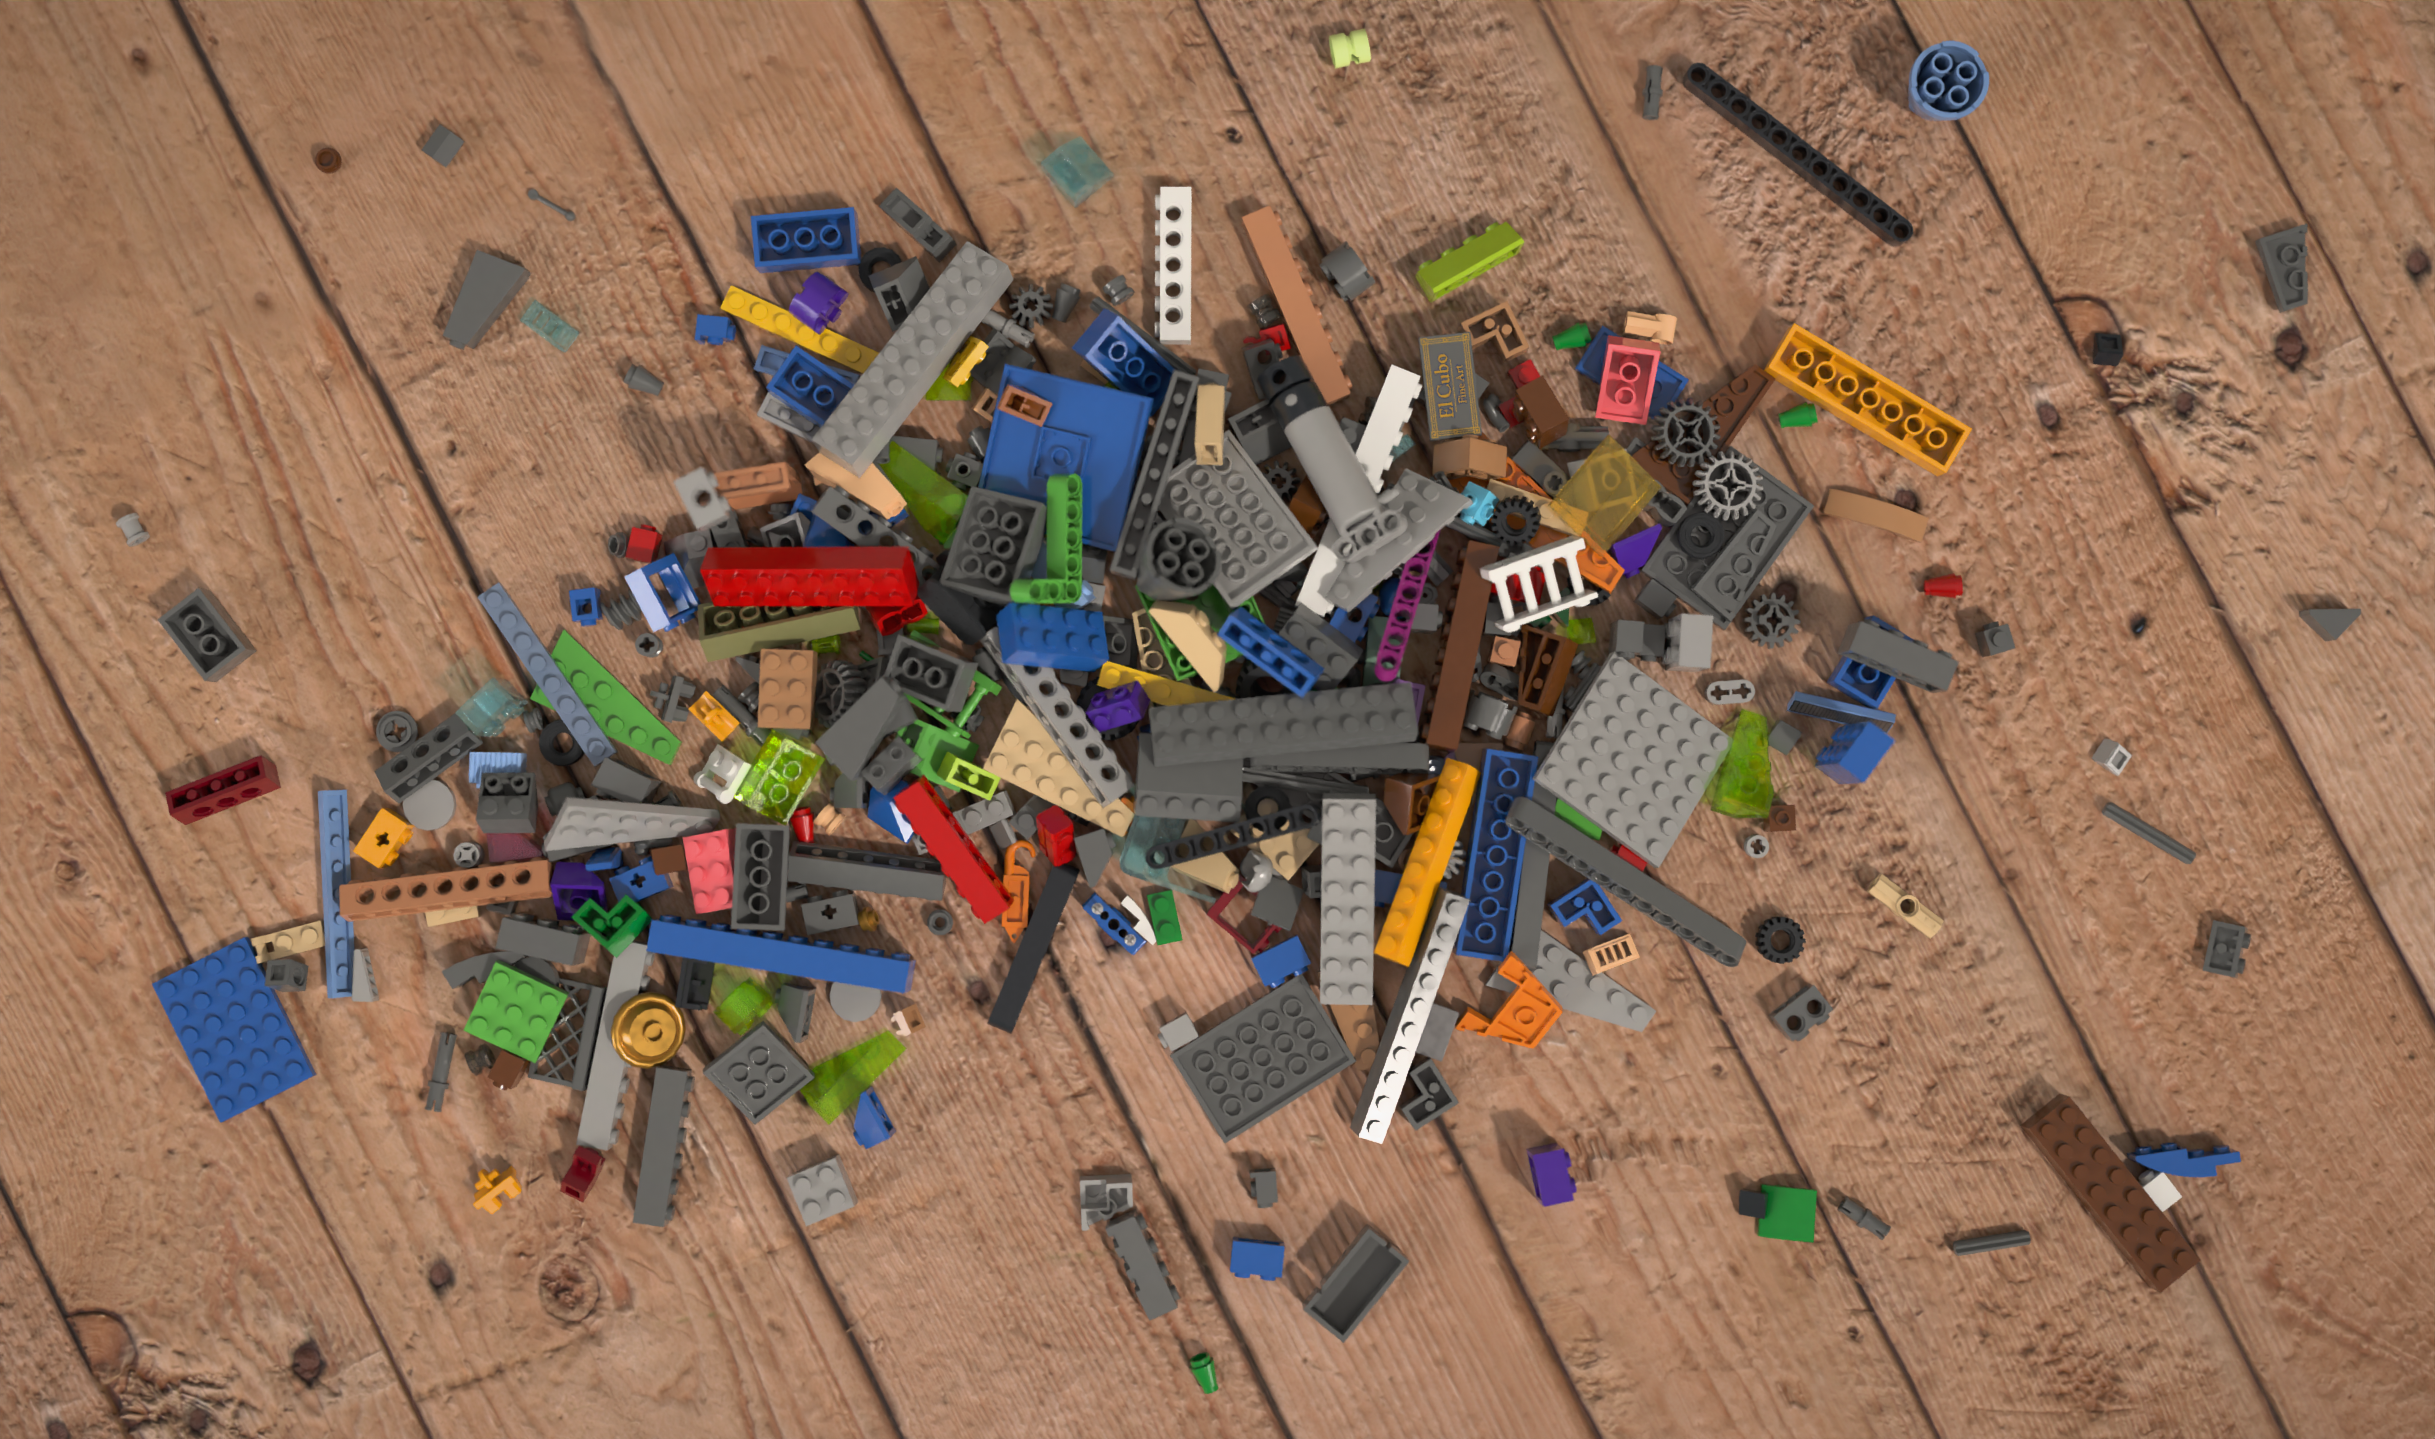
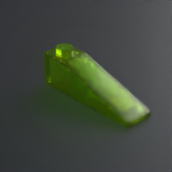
[879,441,968,544]
[1710,709,1774,818]
[800,1030,907,1125]

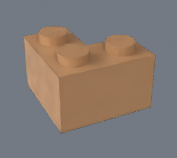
[1458,301,1529,363]
[1432,435,1507,481]

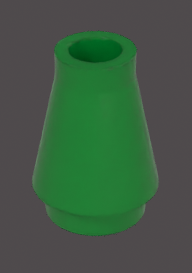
[1552,322,1592,351]
[1778,402,1818,428]
[1189,1352,1219,1394]

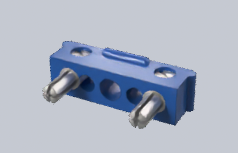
[1082,892,1147,955]

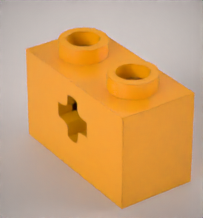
[353,808,414,868]

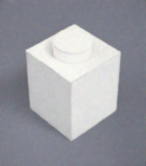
[2138,1169,2182,1212]

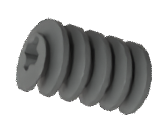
[600,589,643,630]

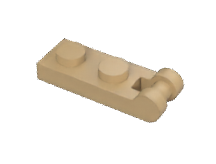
[251,920,325,964]

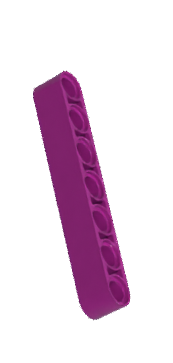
[1374,529,1441,681]

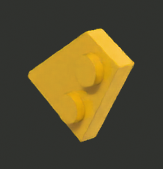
[943,336,989,388]

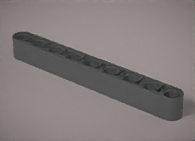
[1509,740,1557,971]

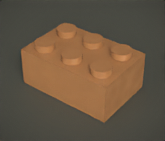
[758,649,818,730]

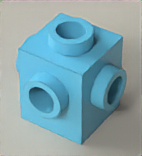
[1459,481,1499,526]

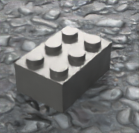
[157,588,257,682]
[1277,602,1363,691]
[884,635,978,712]
[496,912,591,966]

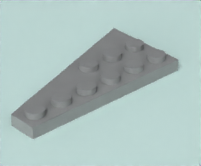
[544,797,720,851]
[1485,930,1656,1032]

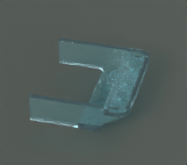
[1119,803,1245,903]

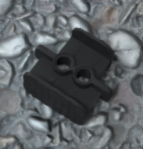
[917,549,1005,645]

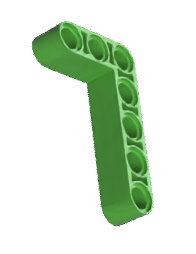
[1010,474,1082,603]

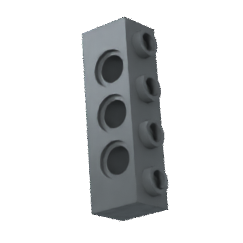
[375,711,483,803]

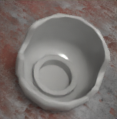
[1241,849,1273,893]

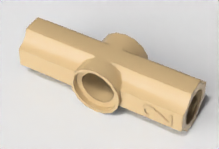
[1867,874,1944,938]

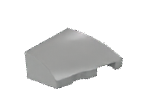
[1080,1174,1133,1231]

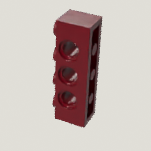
[165,755,281,825]

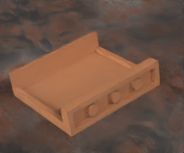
[699,462,803,510]

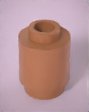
[1504,711,1536,751]

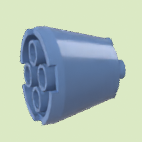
[1908,41,1989,121]

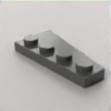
[1690,509,1777,622]

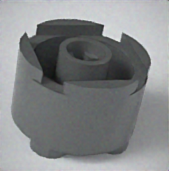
[1319,241,1376,301]
[1463,688,1518,740]

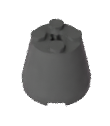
[1137,518,1221,601]

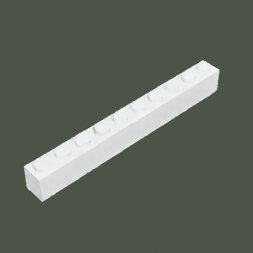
[1295,365,1422,618]

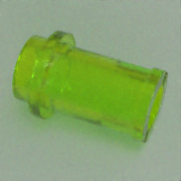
[907,618,940,635]

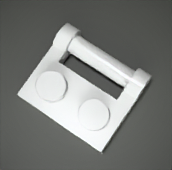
[693,744,752,804]

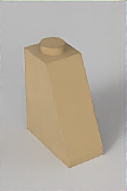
[1195,383,1225,465]
[1170,819,1240,894]

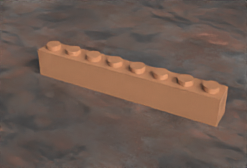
[1241,205,1353,406]

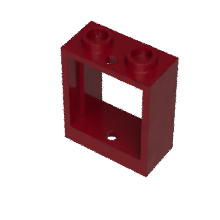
[1206,874,1282,954]

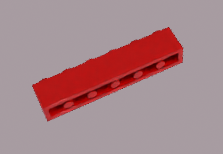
[894,775,1014,924]

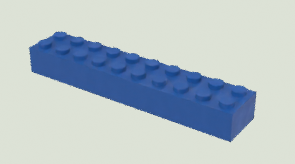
[646,914,916,993]

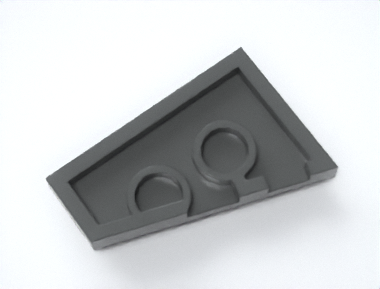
[2255,224,2308,313]

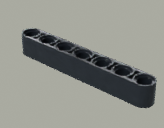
[1145,804,1322,869]
[987,863,1080,1034]

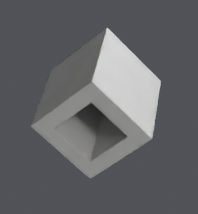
[1158,1012,1199,1051]

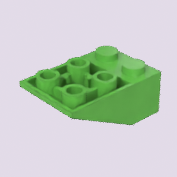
[894,719,979,792]

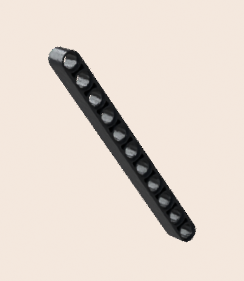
[1683,63,1913,247]

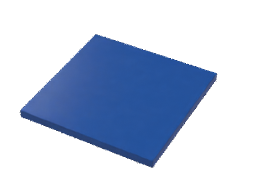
[978,364,1154,552]

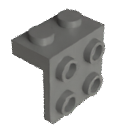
[970,328,1036,395]

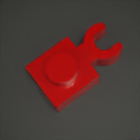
[1243,322,1291,356]

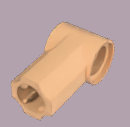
[1623,311,1677,345]

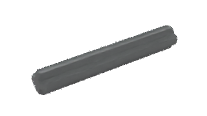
[2102,802,2196,864]

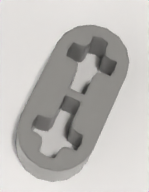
[1704,680,1755,705]

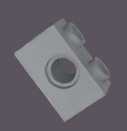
[673,467,731,532]

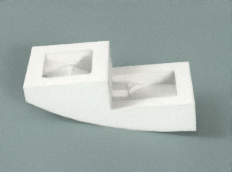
[1121,895,1156,945]

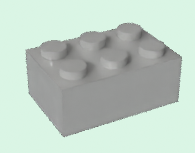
[1662,614,1713,672]

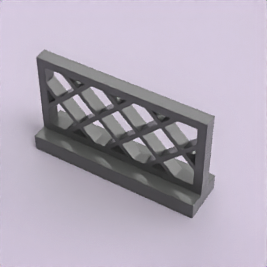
[528,977,608,1091]

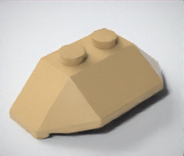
[1149,600,1227,692]

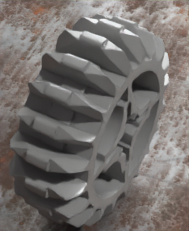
[1693,451,1763,521]

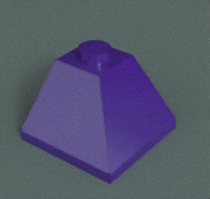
[1605,524,1662,579]
[550,862,609,921]

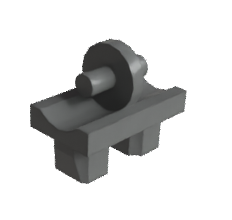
[650,675,696,723]

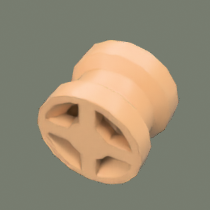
[813,803,846,836]

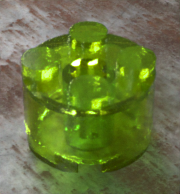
[713,976,773,1036]

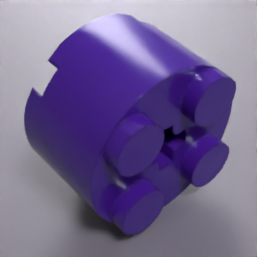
[789,272,849,335]

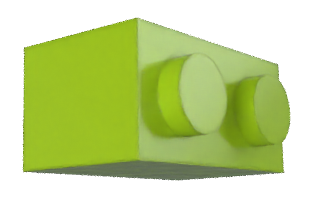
[936,751,1001,800]

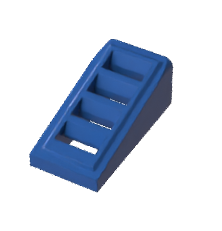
[586,847,623,871]

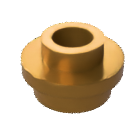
[858,906,880,932]

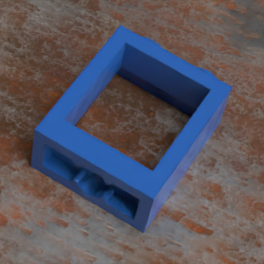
[624,553,701,633]

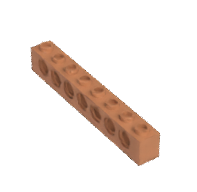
[339,858,554,922]

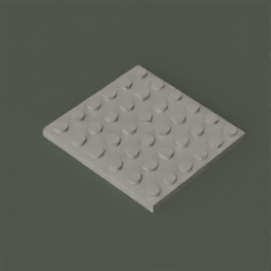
[1533,652,1735,868]

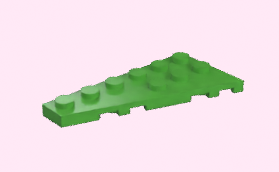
[530,629,682,765]

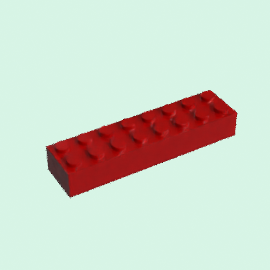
[700,546,919,606]

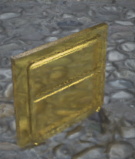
[1548,435,1661,557]

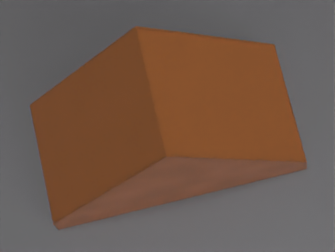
[997,384,1053,427]

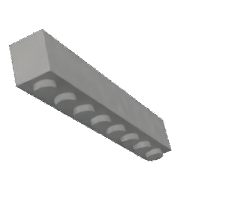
[576,940,655,1150]

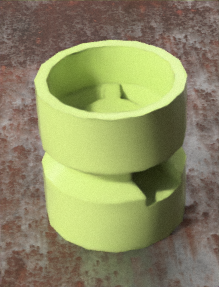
[1329,28,1371,68]

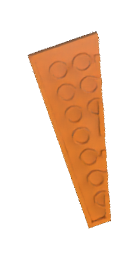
[1448,432,1625,594]

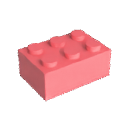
[683,828,736,914]

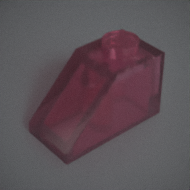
[486,833,544,863]

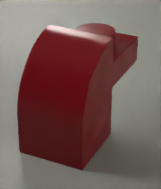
[560,1146,605,1203]

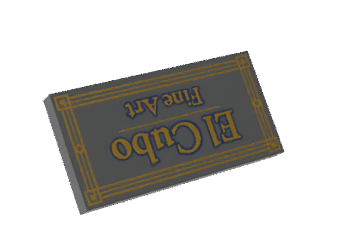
[1418,332,1482,441]

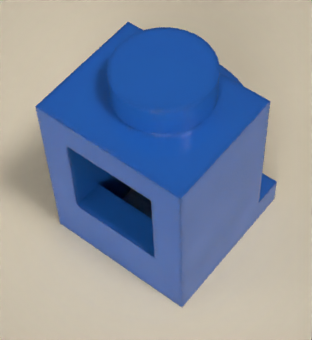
[695,314,736,345]
[569,587,603,627]

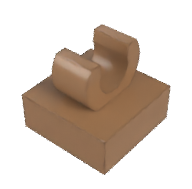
[891,1003,926,1037]

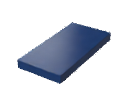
[1574,325,1689,419]

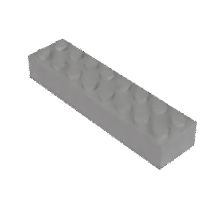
[1320,793,1376,1005]

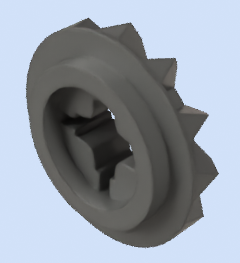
[376,711,419,752]

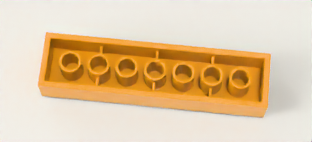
[1764,323,1972,477]

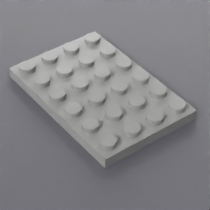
[1159,430,1318,610]

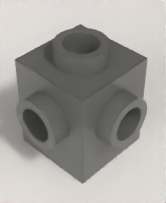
[945,452,983,491]

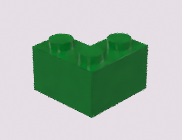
[572,895,653,958]

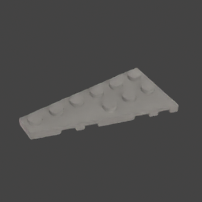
[1325,468,1473,613]

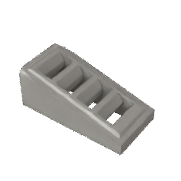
[352,948,379,1002]

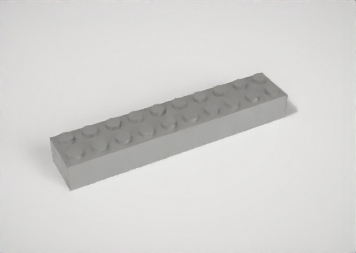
[812,241,1013,478]

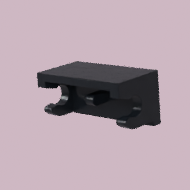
[675,957,715,1010]

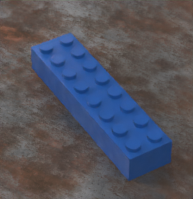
[1452,748,1538,962]

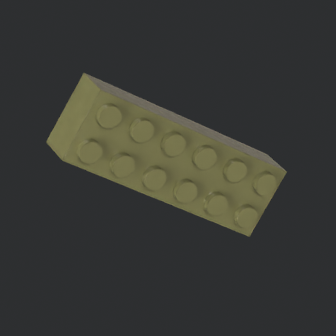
[698,602,860,662]

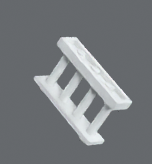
[1479,535,1598,632]

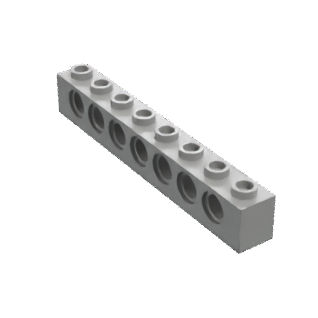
[980,626,1135,808]

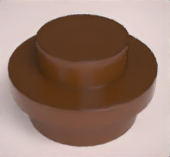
[315,148,342,174]

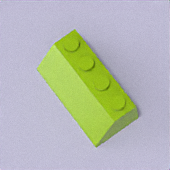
[1415,221,1525,303]

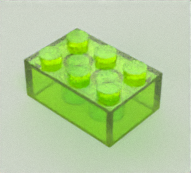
[734,728,825,825]

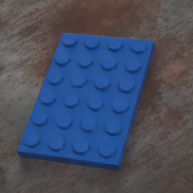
[152,937,317,1123]

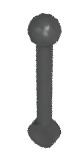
[528,189,576,221]

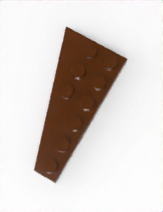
[1628,364,1775,505]

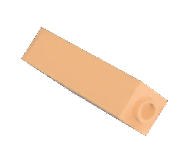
[805,453,907,520]

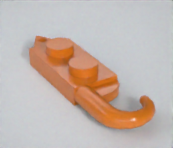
[1001,839,1036,943]

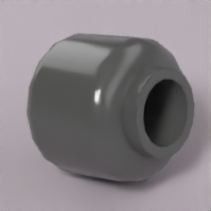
[544,782,585,817]

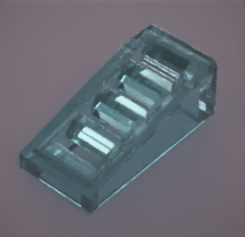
[520,300,579,352]

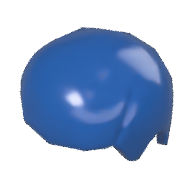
[1378,577,1404,619]

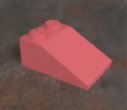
[1595,335,1660,425]

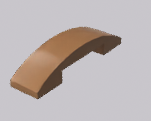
[1822,489,1929,543]

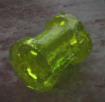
[812,634,841,657]

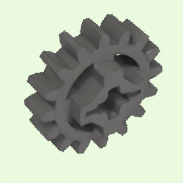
[1743,593,1801,649]

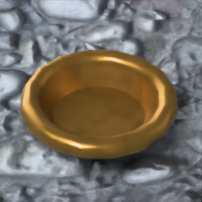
[610,992,686,1069]

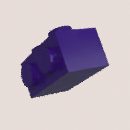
[1086,680,1150,732]

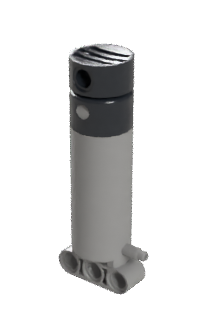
[1256,355,1407,563]

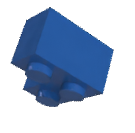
[1547,878,1622,935]

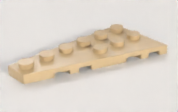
[983,699,1134,837]

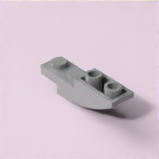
[912,791,1016,855]

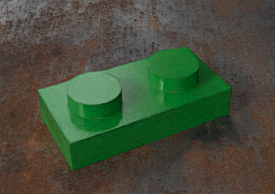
[1147,890,1183,946]

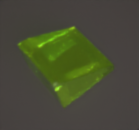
[1567,618,1596,645]

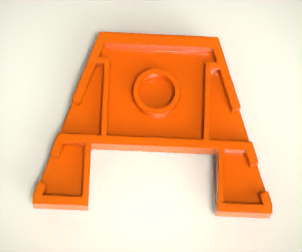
[1455,951,1563,1049]

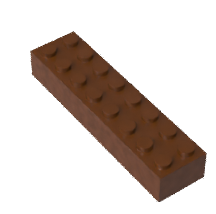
[1419,540,1499,753]
[2020,1093,2201,1293]

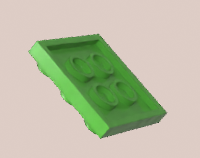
[464,960,569,1063]

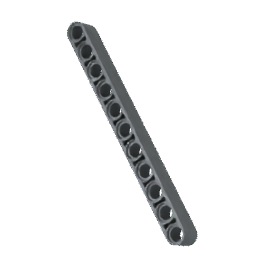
[1505,797,1746,967]

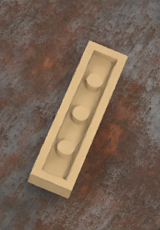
[1487,479,1588,537]

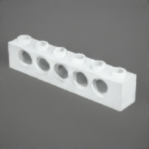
[1155,187,1191,345]

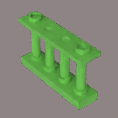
[904,630,1002,739]

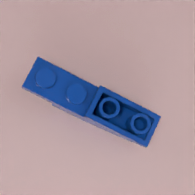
[2127,1142,2241,1177]

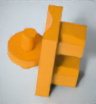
[688,691,740,741]
[473,1165,522,1214]

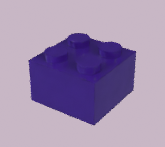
[1526,1143,1577,1207]

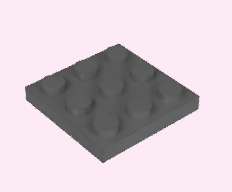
[703,1021,815,1125]

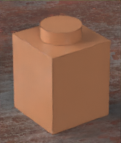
[1487,636,1521,668]

